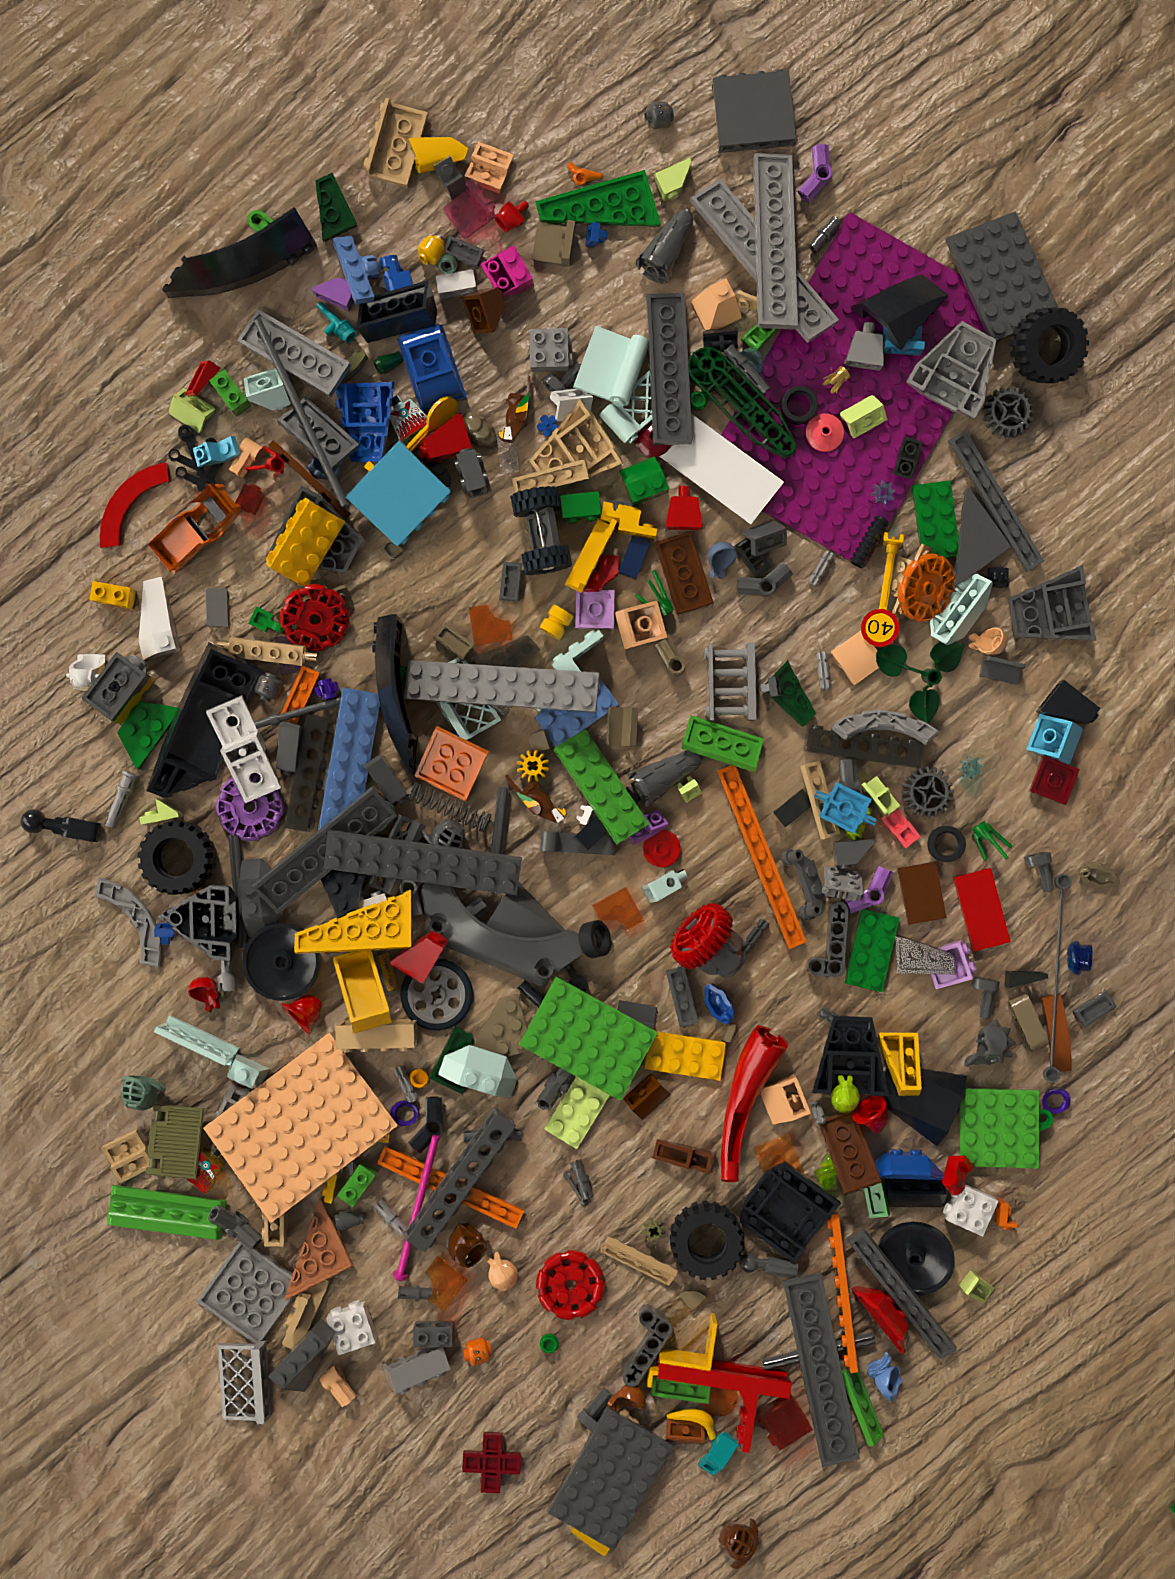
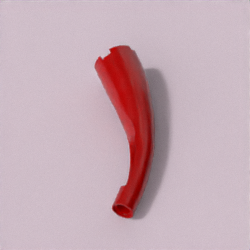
[721,1025,789,1182]

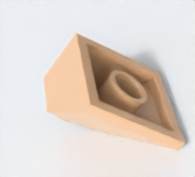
[691,278,742,331]

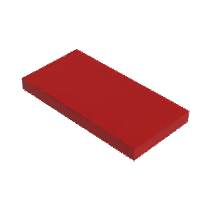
[953,868,1011,952]

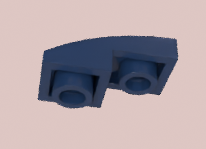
[618,535,650,580]

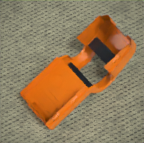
[148,484,241,573]

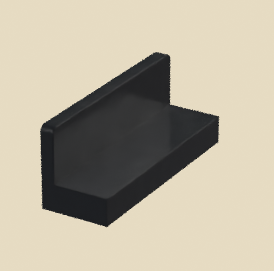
[886,1178,947,1207]

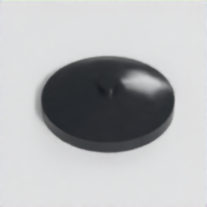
[242,923,321,1001]
[878,1222,955,1295]

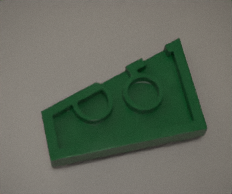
[429,1026,473,1095]

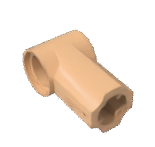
[229,437,264,479]
[319,1365,356,1407]

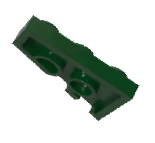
[315,172,358,242]
[765,660,816,728]

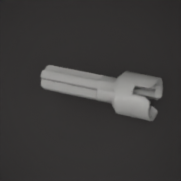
[217,960,237,992]

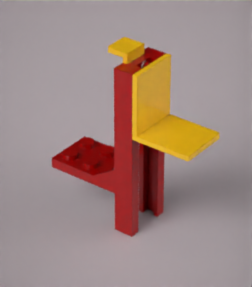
[647,1313,792,1453]

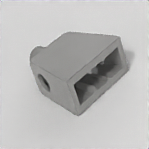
[844,322,883,371]

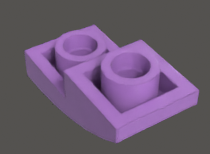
[629,809,668,845]

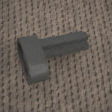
[542,362,581,392]
[1024,852,1054,892]
[972,977,1000,1019]
[577,1388,613,1431]

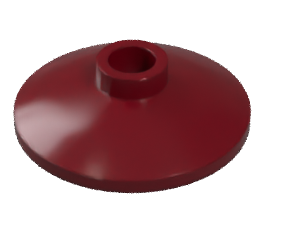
[635,421,671,457]

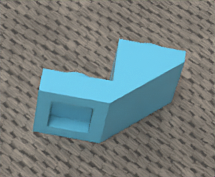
[193,436,241,467]

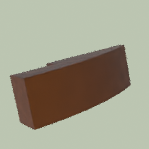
[652,1139,717,1174]

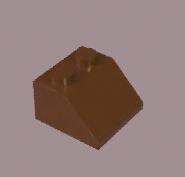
[462,287,505,334]

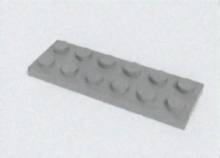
[237,309,352,397]

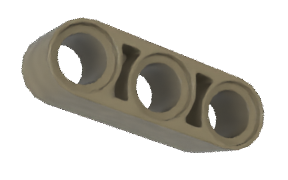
[1008,993,1049,1052]

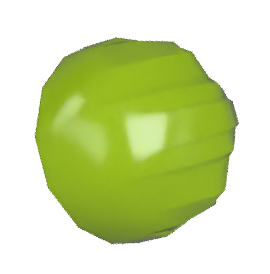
[831,1074,860,1113]

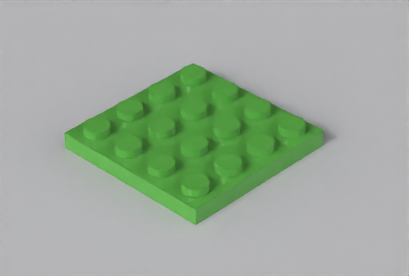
[959,1088,1039,1168]

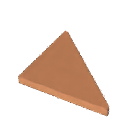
[285,1198,354,1300]

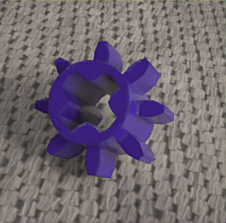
[315,678,340,701]

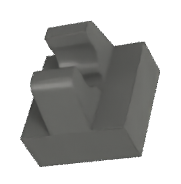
[760,676,782,697]

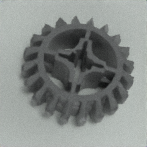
[982,386,1035,439]
[901,766,954,818]

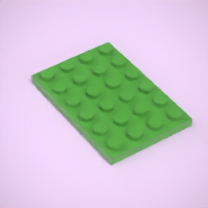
[519,976,658,1101]

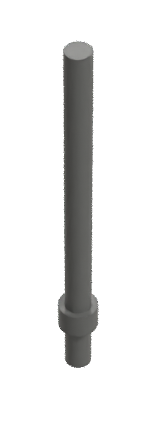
[254,690,367,729]

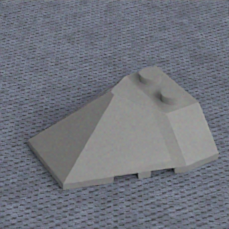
[906,321,996,419]

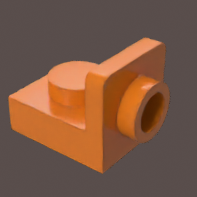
[994,1199,1018,1230]

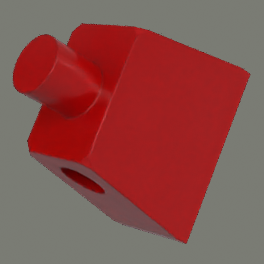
[665,486,702,531]

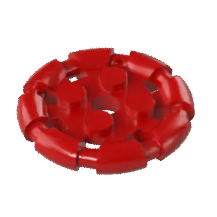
[280,584,350,652]
[536,1250,605,1320]

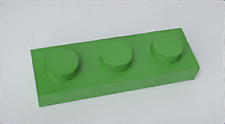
[651,1375,711,1404]

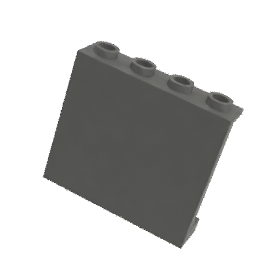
[711,69,796,153]

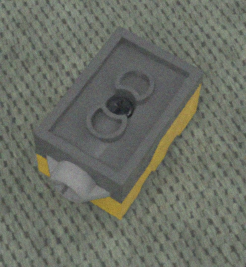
[81,652,156,725]

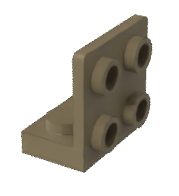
[532,220,575,267]

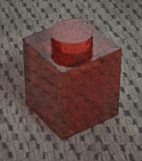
[235,483,265,515]

